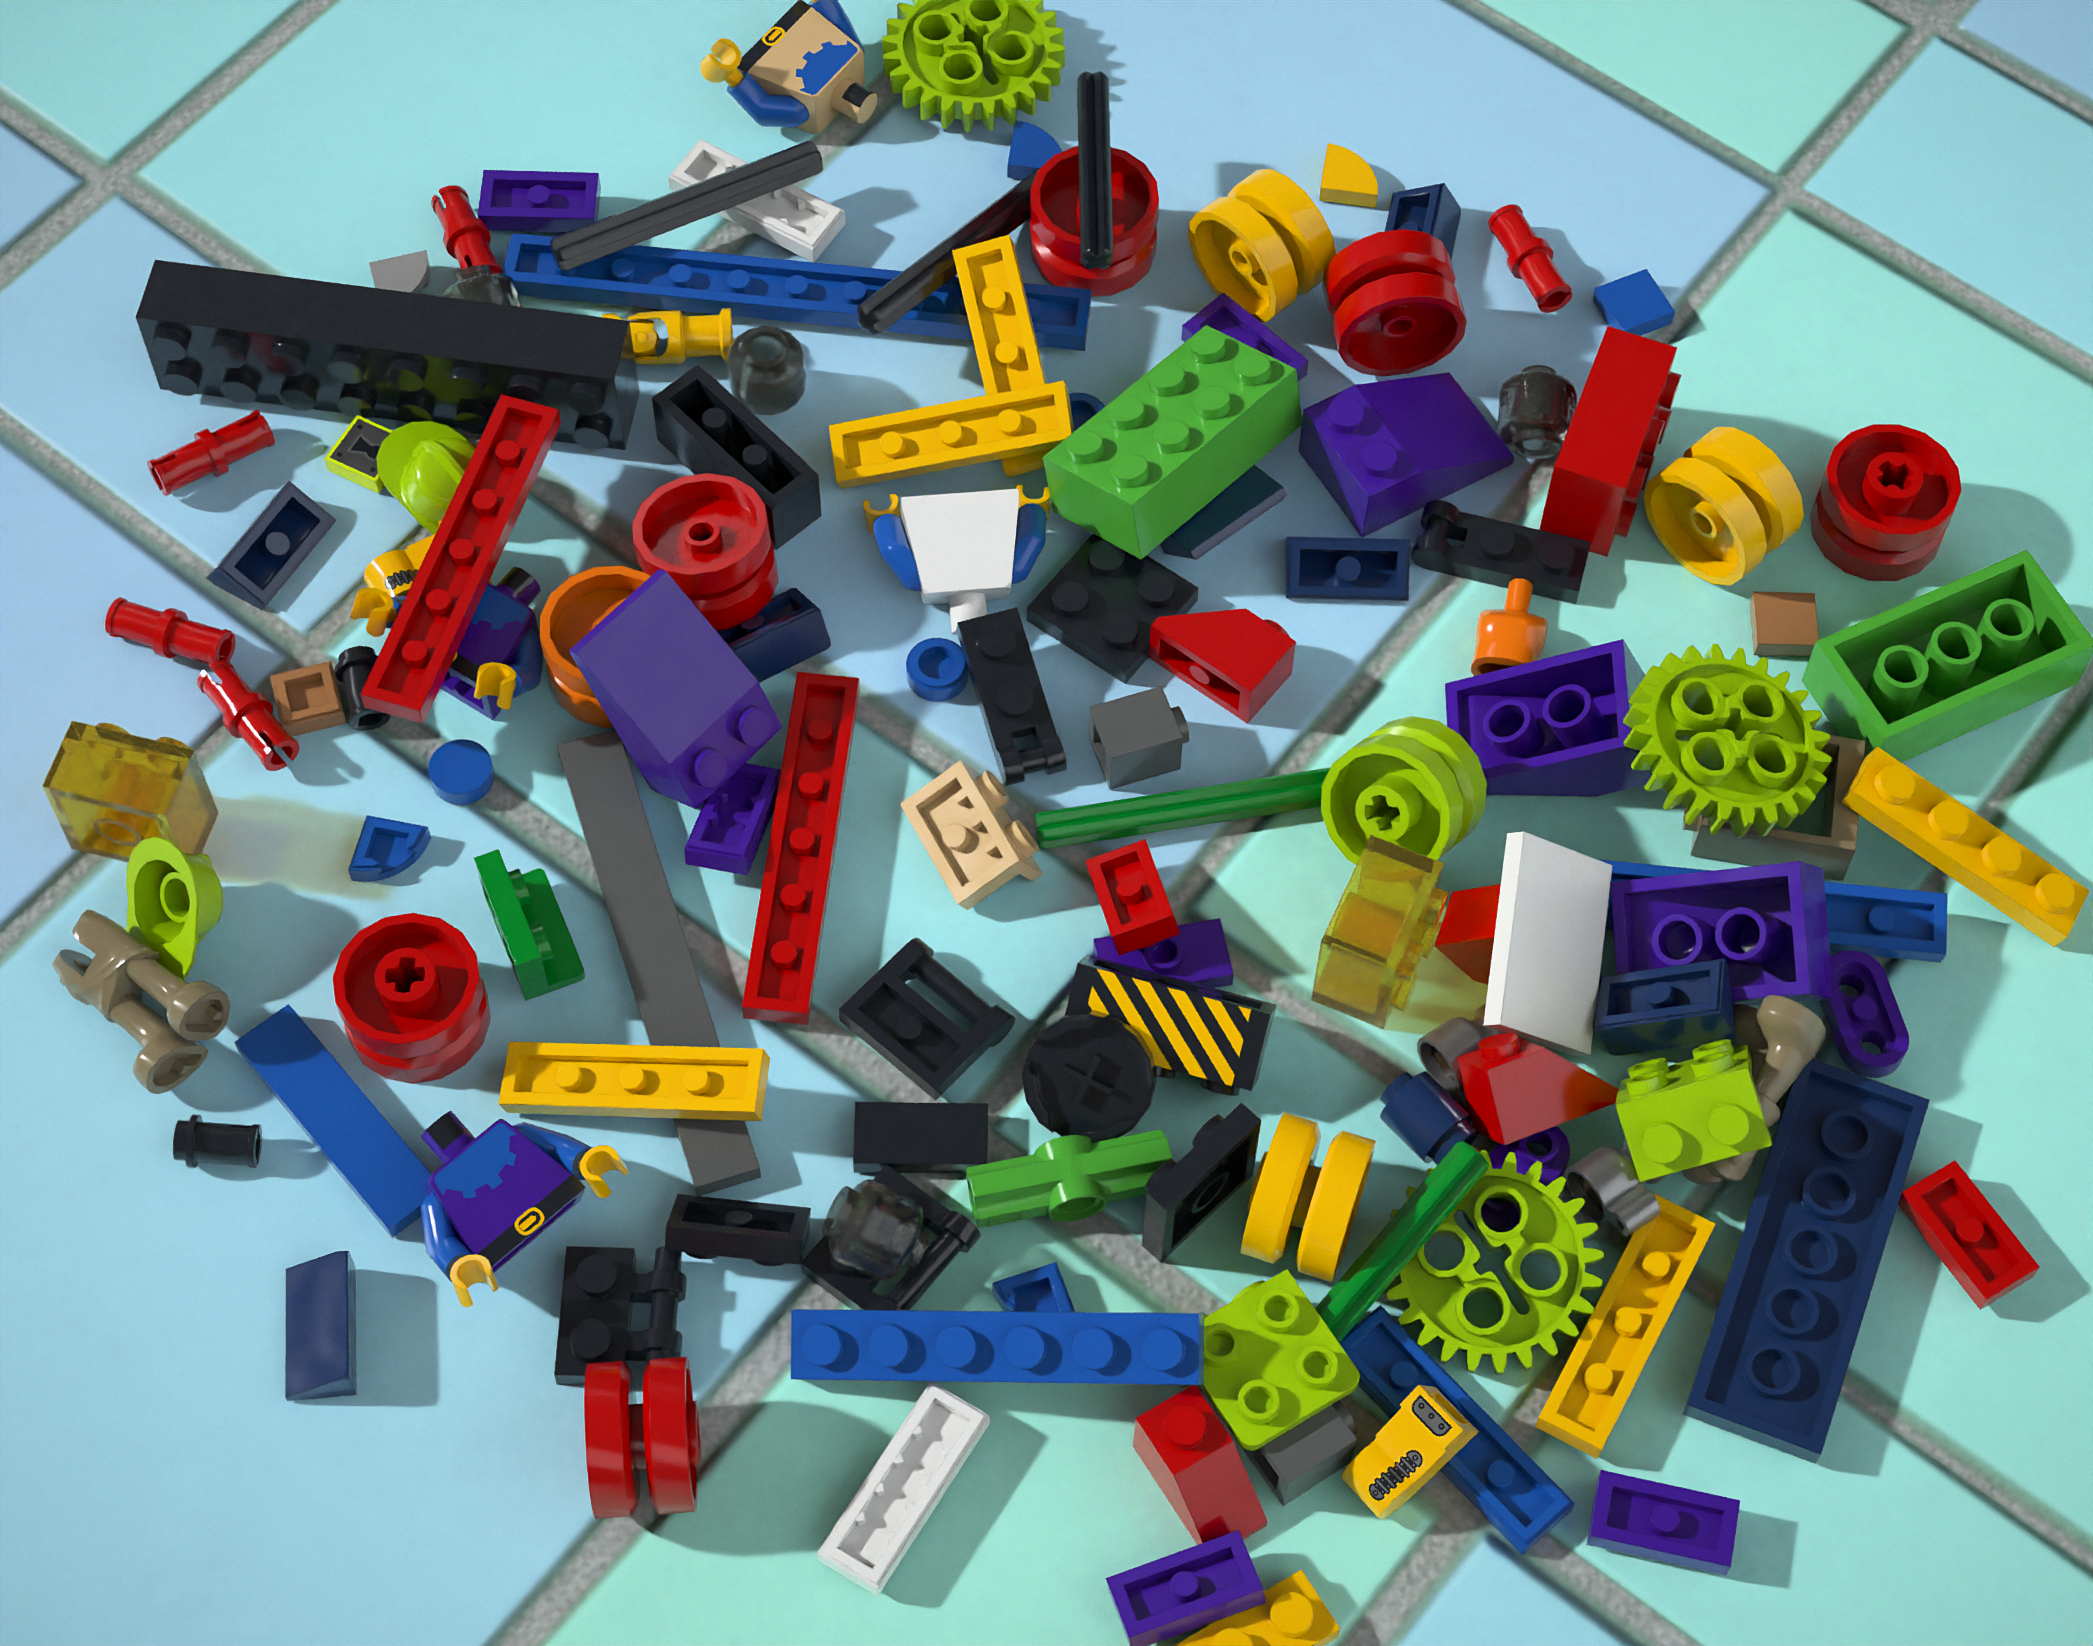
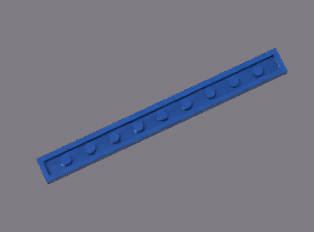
[502,233,1092,351]

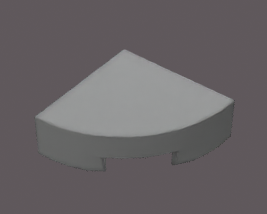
[369,250,430,294]

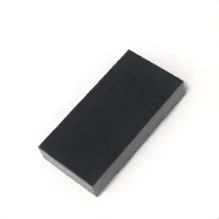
[853,1102,988,1174]

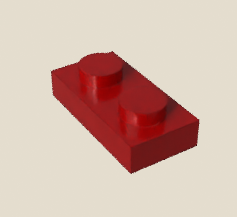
[1085,839,1180,956]
[1898,1160,2040,1310]

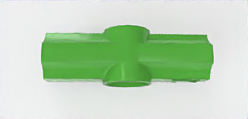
[966,1129,1173,1229]

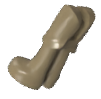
[52,910,230,1094]
[1682,995,1826,1185]

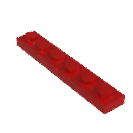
[360,394,561,724]
[742,672,860,1025]

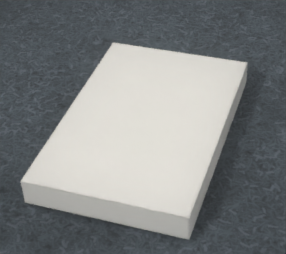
[1483,831,1613,1056]

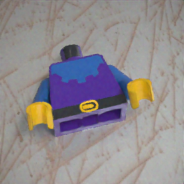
[350,567,543,720]
[420,1111,628,1307]

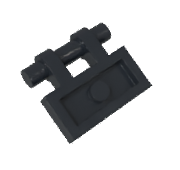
[554,1246,687,1385]

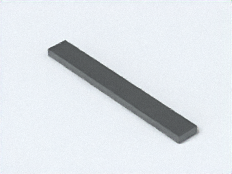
[557,729,761,1196]

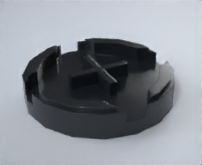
[1022,1010,1157,1143]

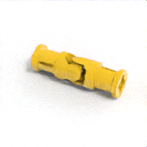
[602,308,734,365]

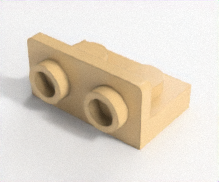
[900,760,1043,910]

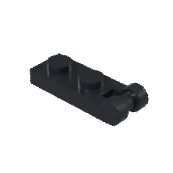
[1411,500,1591,605]
[956,607,1067,786]

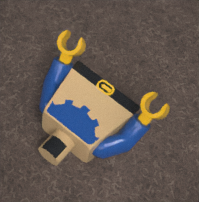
[700,0,878,134]

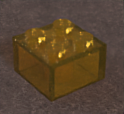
[42,721,219,862]
[1311,835,1449,1029]

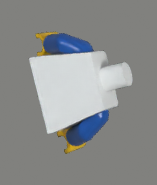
[863,484,1051,636]

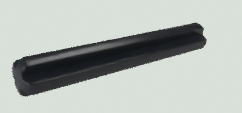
[1077,71,1113,269]

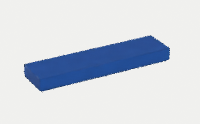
[234,1004,432,1238]
[1339,1305,1575,1556]

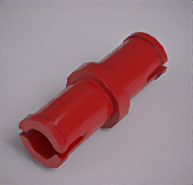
[431,185,503,293]
[1488,204,1573,313]
[147,410,275,496]
[105,597,236,665]
[197,660,299,771]

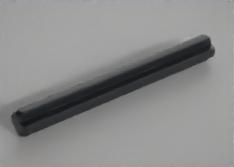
[550,141,823,271]
[857,172,1037,335]

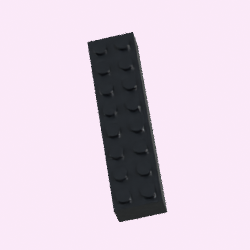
[136,260,640,450]

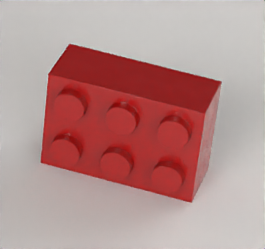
[1539,326,1682,557]

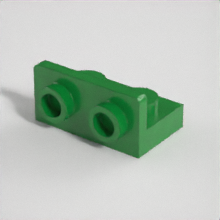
[474,849,585,1001]

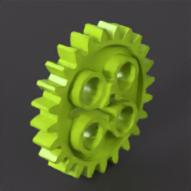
[882,0,1065,132]
[1623,644,1832,838]
[1385,1150,1604,1375]

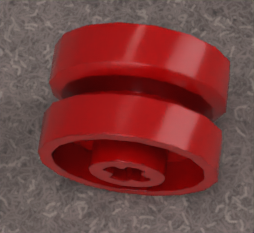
[1030,146,1159,297]
[1322,229,1467,377]
[1810,424,1962,581]
[632,473,779,631]
[333,913,491,1084]
[584,1356,701,1519]

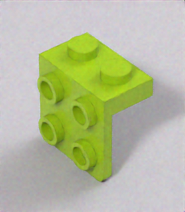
[1615,1039,1772,1182]
[1180,1269,1360,1451]

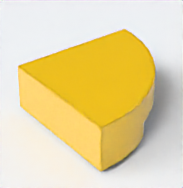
[1319,143,1378,208]

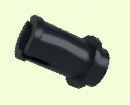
[334,646,390,730]
[173,1114,262,1168]

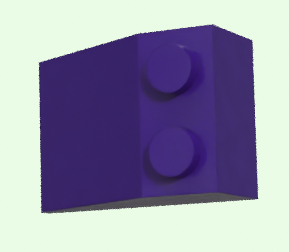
[1298,372,1515,538]
[569,569,783,809]
[1445,639,1652,797]
[1610,861,1834,1006]

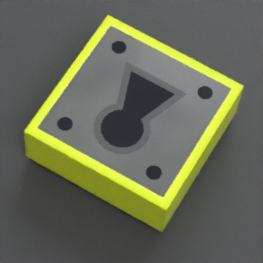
[325,415,392,494]

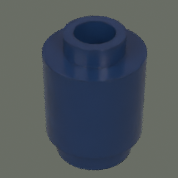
[1380,1071,1479,1165]

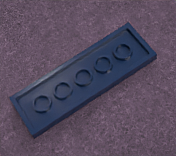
[1683,1059,1930,1464]

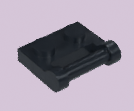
[839,938,1016,1101]
[801,1164,981,1310]

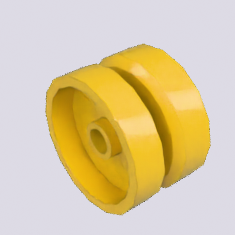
[1188,169,1337,322]
[1643,427,1804,586]
[1240,1112,1376,1283]

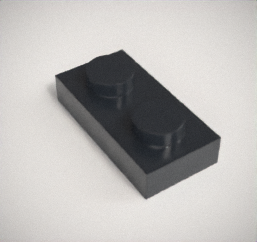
[665,1194,811,1266]

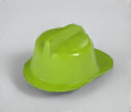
[376,421,476,535]
[126,836,223,980]

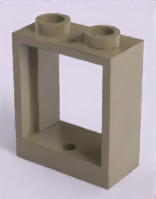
[1682,735,1865,881]

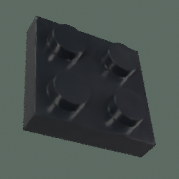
[1027,534,1199,684]
[1142,1103,1261,1263]

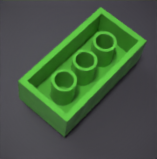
[1043,325,1302,559]
[1801,550,2093,763]

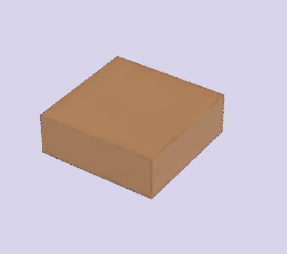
[1750,592,1819,657]
[270,661,347,737]

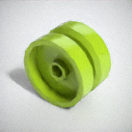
[1321,716,1487,879]

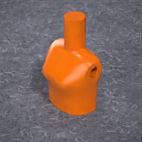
[1471,578,1548,676]

